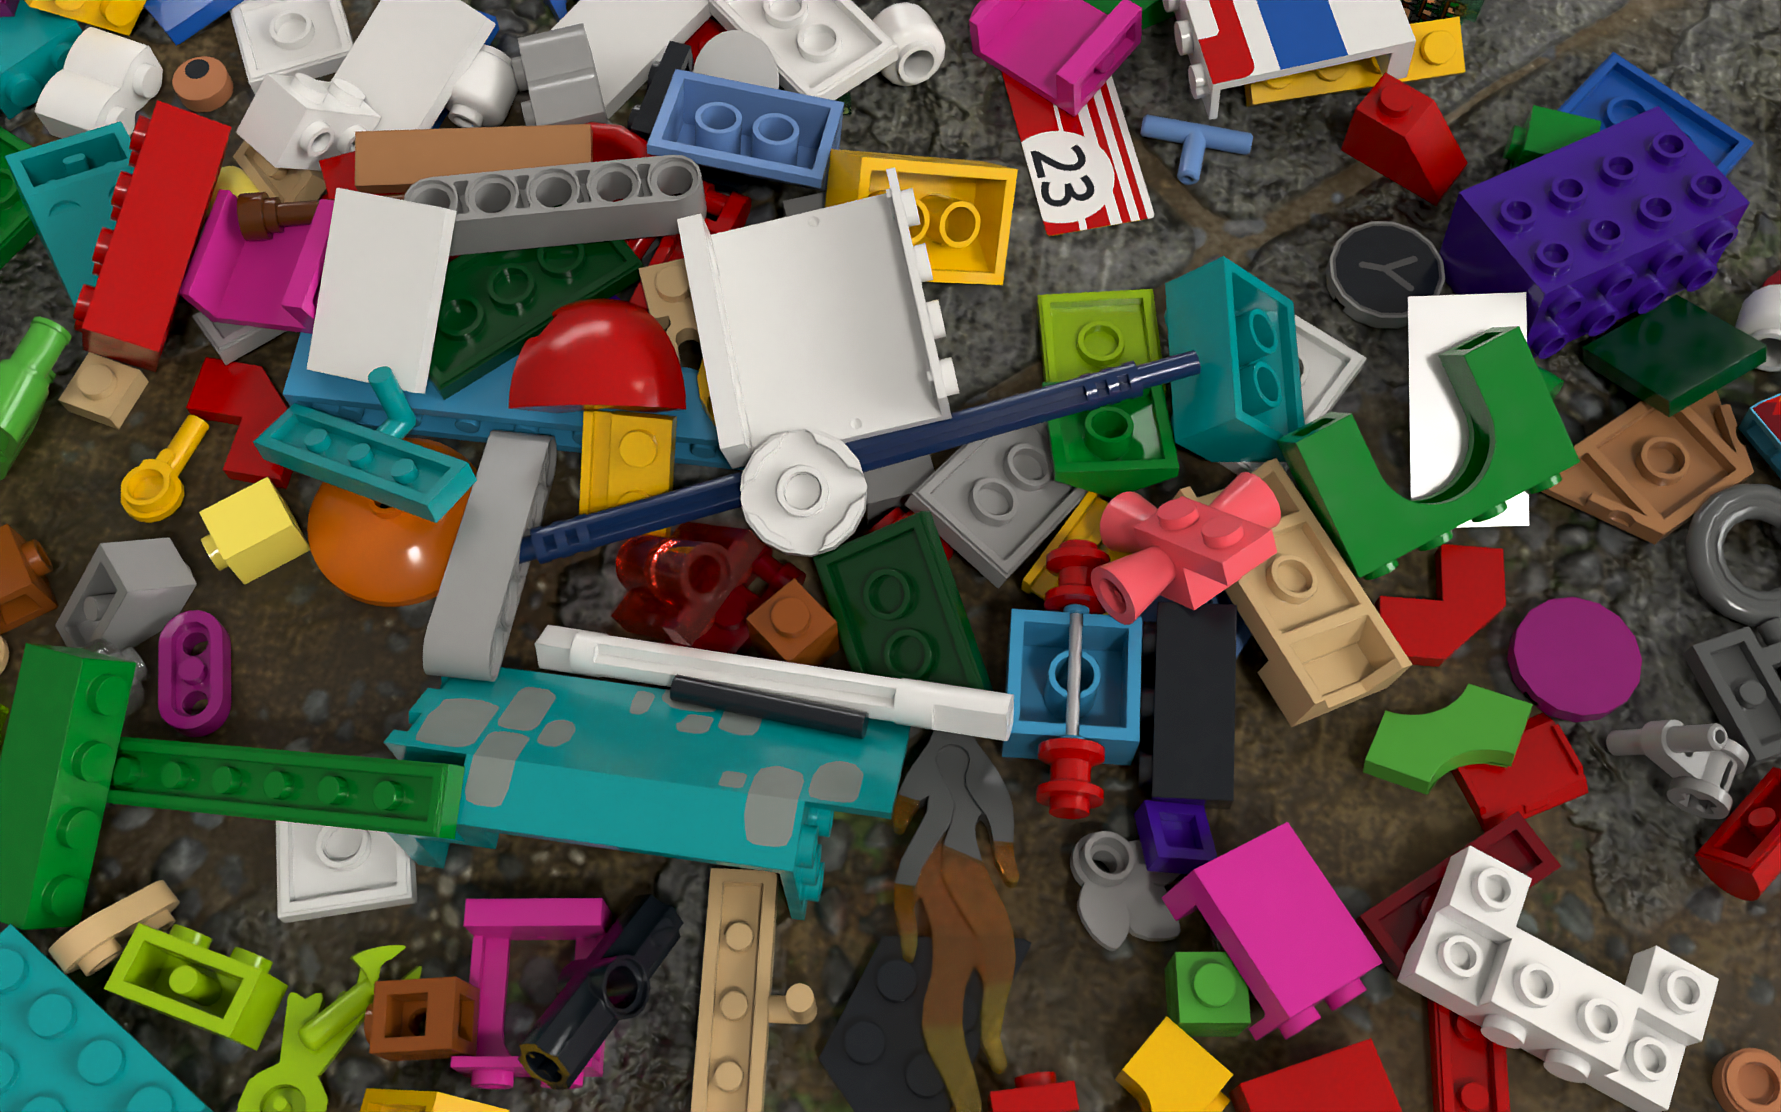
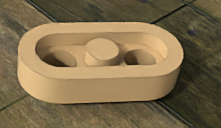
[48,880,180,976]

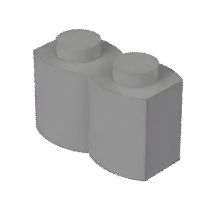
[511,23,609,126]

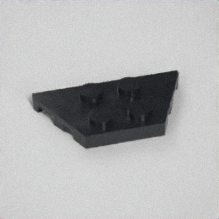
[818,936,1031,1112]

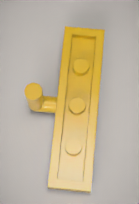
[1244,16,1466,107]

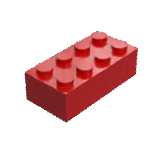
[73,100,232,372]

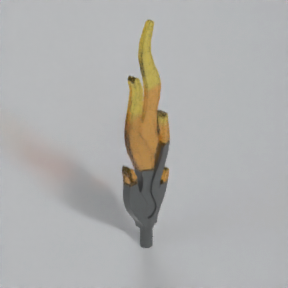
[893,730,1019,1112]

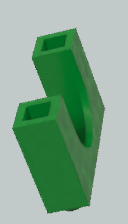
[1276,326,1580,580]

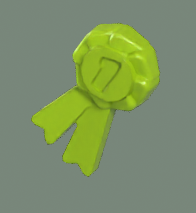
[236,991,366,1112]

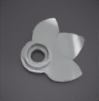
[1070,831,1181,951]

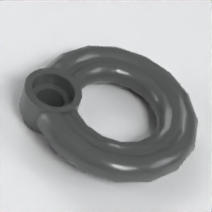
[1685,484,1781,627]

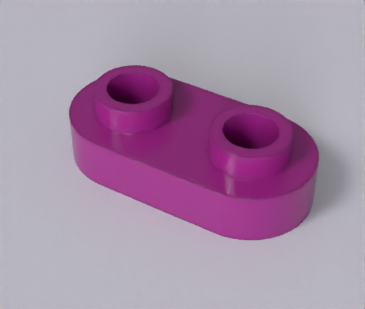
[158,610,232,737]

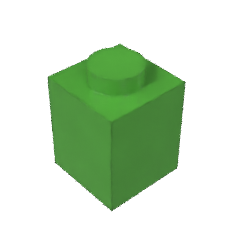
[1164,952,1251,1037]

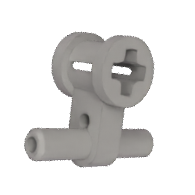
[1606,719,1749,819]

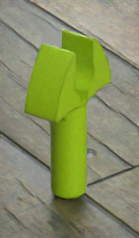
[298,945,422,1051]

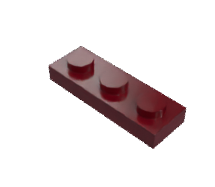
[1355,811,1561,979]

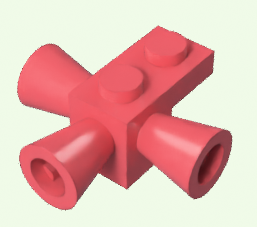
[1091,472,1281,625]

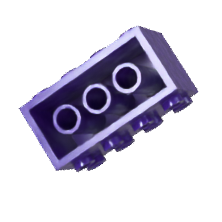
[1439,106,1750,359]

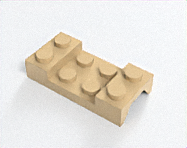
[1173,458,1413,727]

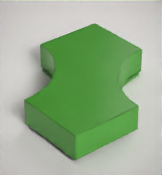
[1363,683,1533,795]

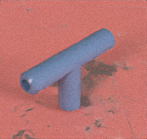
[1140,114,1253,185]

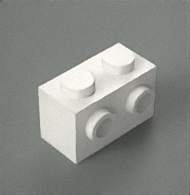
[236,73,381,171]

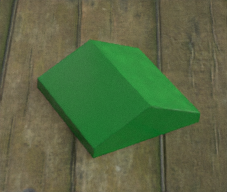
[1042,382,1179,498]

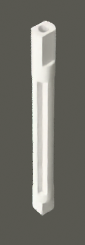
[535,625,1014,741]

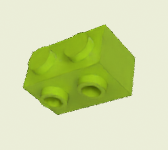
[104,923,288,1051]

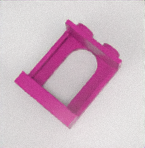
[450,898,612,1090]

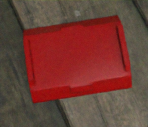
[1451,713,1589,833]

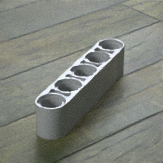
[404,155,707,256]
[423,430,557,682]

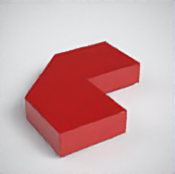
[186,357,293,489]
[1375,544,1506,667]

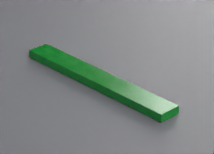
[106,737,465,839]

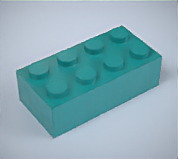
[0,924,214,1112]

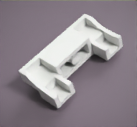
[1397,845,1719,1112]

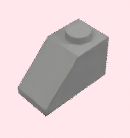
[55,537,197,657]

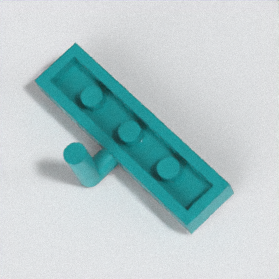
[253,366,477,523]

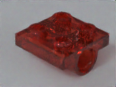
[611,522,765,646]

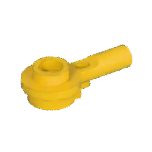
[121,415,209,523]

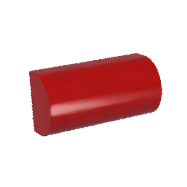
[1695,767,1781,901]

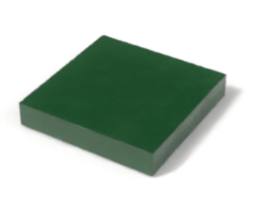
[1583,294,1767,417]

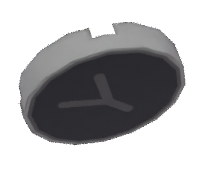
[1325,221,1445,329]

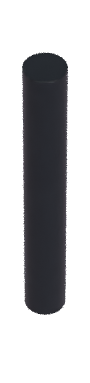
[670,674,869,739]

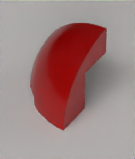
[508,298,686,413]

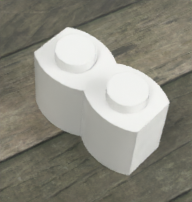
[35,27,163,139]

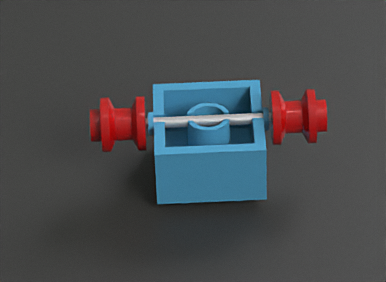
[1002,539,1142,819]

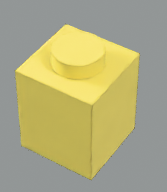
[199,477,310,585]

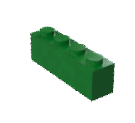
[0,643,137,930]

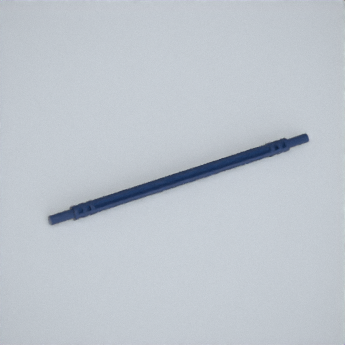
[519,350,1201,564]

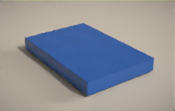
[1557,52,1754,177]

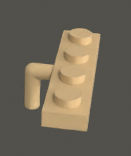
[691,868,817,1112]

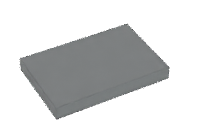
[905,393,1088,589]

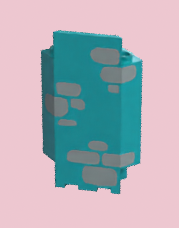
[384,667,911,921]

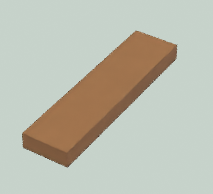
[355,124,593,194]

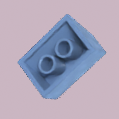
[647,69,844,192]

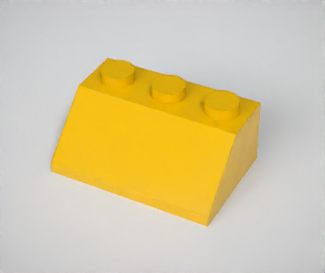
[825,149,1018,285]

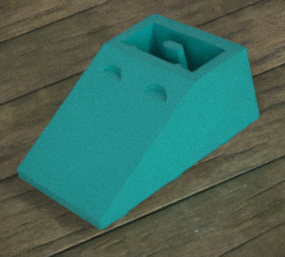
[5,121,135,309]

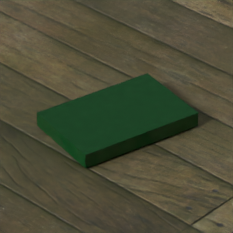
[813,511,993,691]

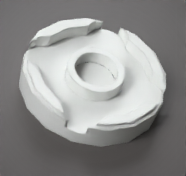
[740,429,868,557]

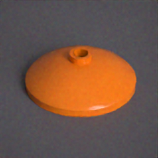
[307,437,477,607]

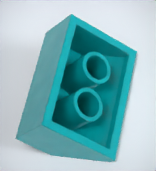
[1164,256,1305,462]

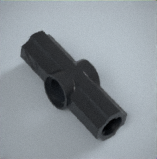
[518,894,684,1090]

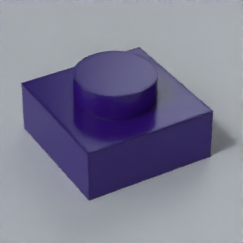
[1134,800,1217,874]

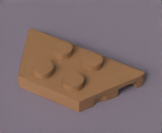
[1541,391,1754,545]

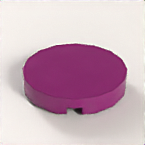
[1507,597,1642,723]

